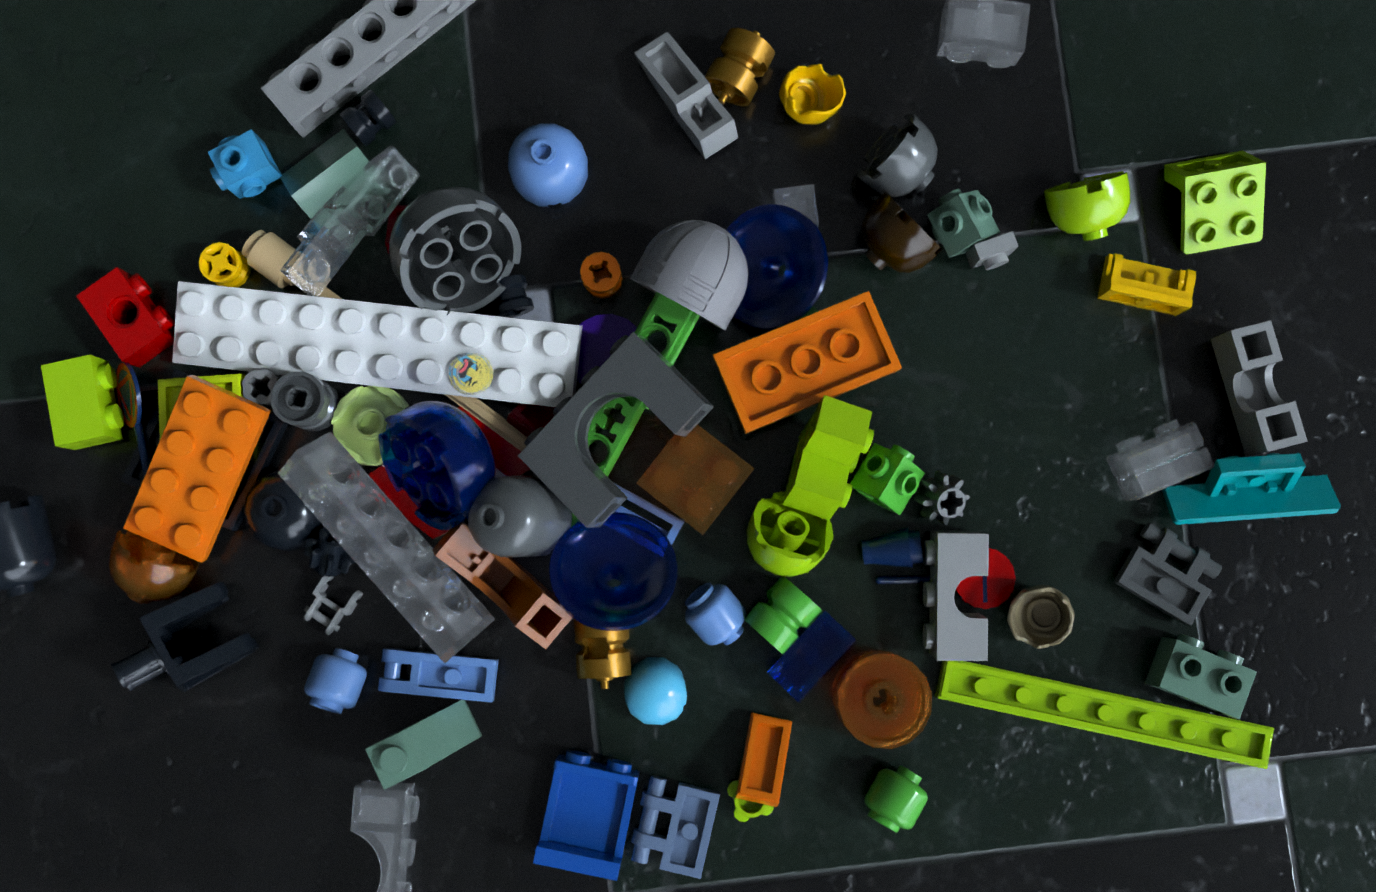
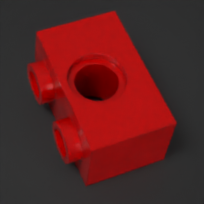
[76,267,175,368]

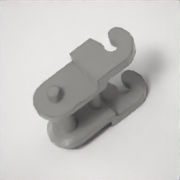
[304,576,363,635]

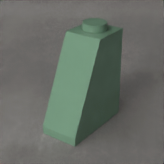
[365,700,482,790]

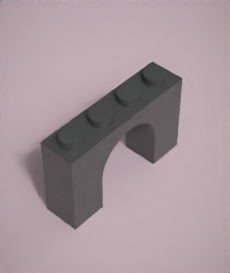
[518,332,714,528]

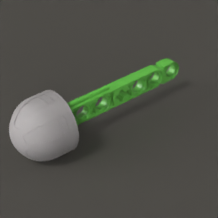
[560,220,748,542]

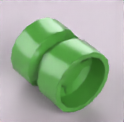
[744,576,822,655]

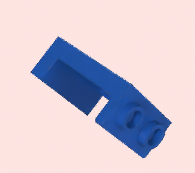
[533,750,640,881]

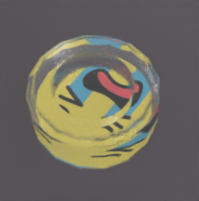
[449,353,493,395]

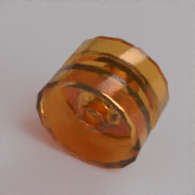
[832,650,932,749]

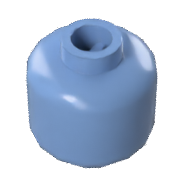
[685,583,746,646]
[304,648,367,714]

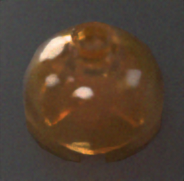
[109,530,200,603]

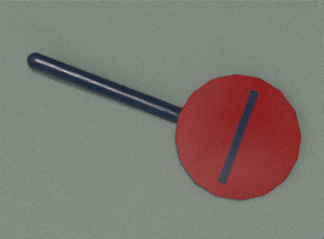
[875,548,1016,609]

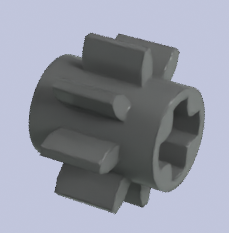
[914,470,970,525]

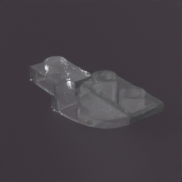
[280,146,420,297]

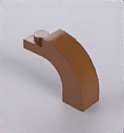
[432,518,574,649]

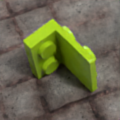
[1164,150,1266,254]

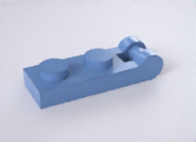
[378,648,499,703]

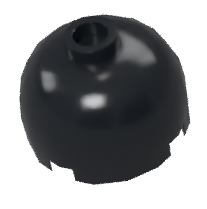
[243,469,332,551]

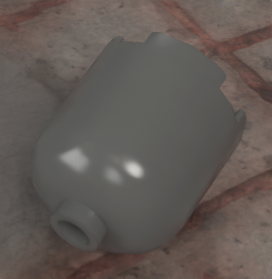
[467,475,572,557]

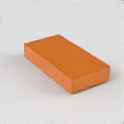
[735,713,792,807]

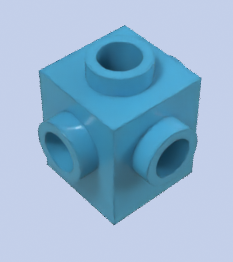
[208,129,282,199]

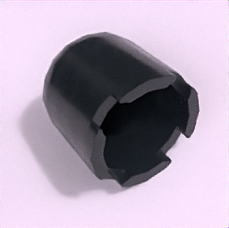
[0,495,56,598]

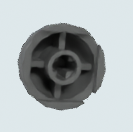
[857,114,938,197]

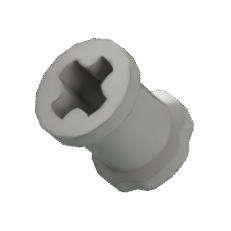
[242,369,282,410]

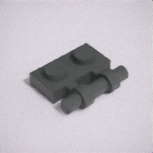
[1113,522,1222,626]

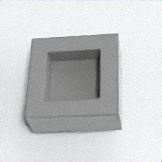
[966,231,1018,270]

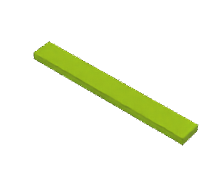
[935,661,1274,769]

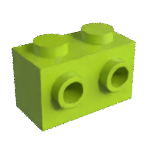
[41,355,124,450]

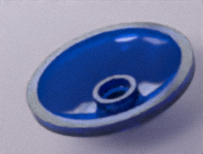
[726,204,828,329]
[549,512,677,631]

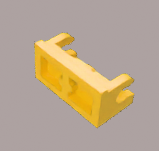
[1097,253,1196,316]

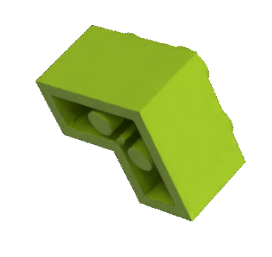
[782,395,874,520]

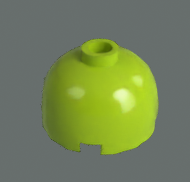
[1044,171,1130,241]
[746,491,834,577]

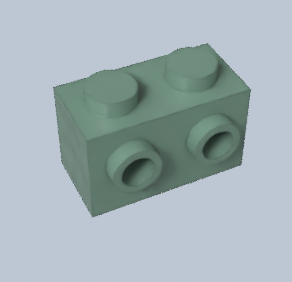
[1145,633,1257,720]

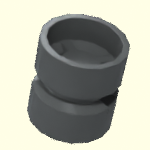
[271,371,340,431]

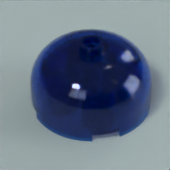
[379,401,496,530]

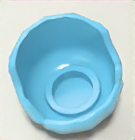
[624,657,687,725]

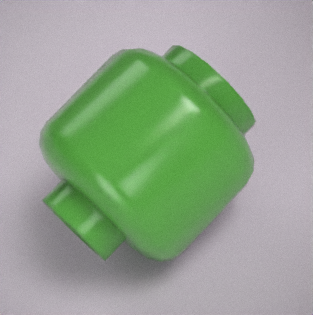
[864,765,928,833]

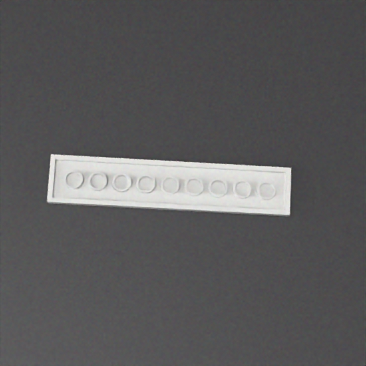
[172,281,583,407]

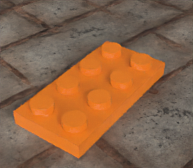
[713,291,902,434]
[123,375,271,563]

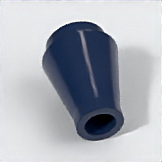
[861,527,923,568]

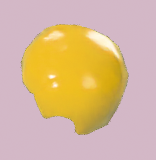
[779,64,846,125]

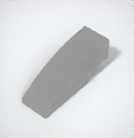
[634,32,738,159]

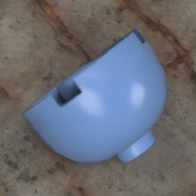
[508,123,588,207]

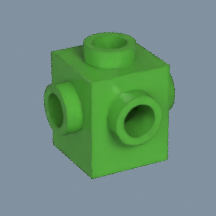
[850,443,925,515]

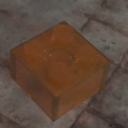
[636,424,755,536]

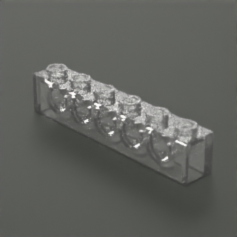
[278,432,495,663]

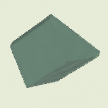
[280,128,393,240]

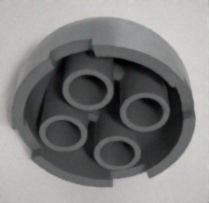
[389,186,521,315]

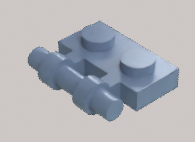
[631,775,720,879]

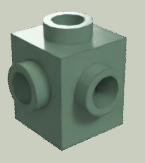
[927,189,1001,258]

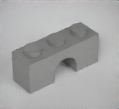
[1211,320,1308,456]
[922,530,989,661]

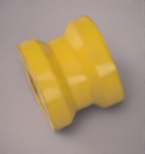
[199,242,250,288]

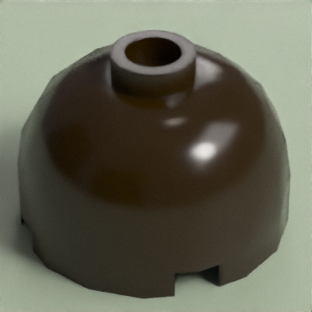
[862,192,943,273]

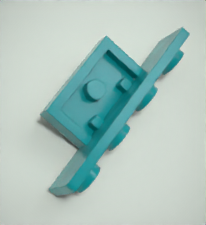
[1162,453,1341,525]

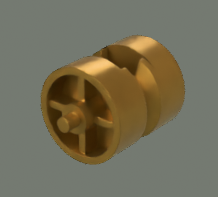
[705,27,775,106]
[574,604,631,689]

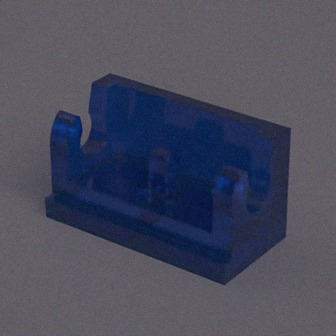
[767,611,857,703]

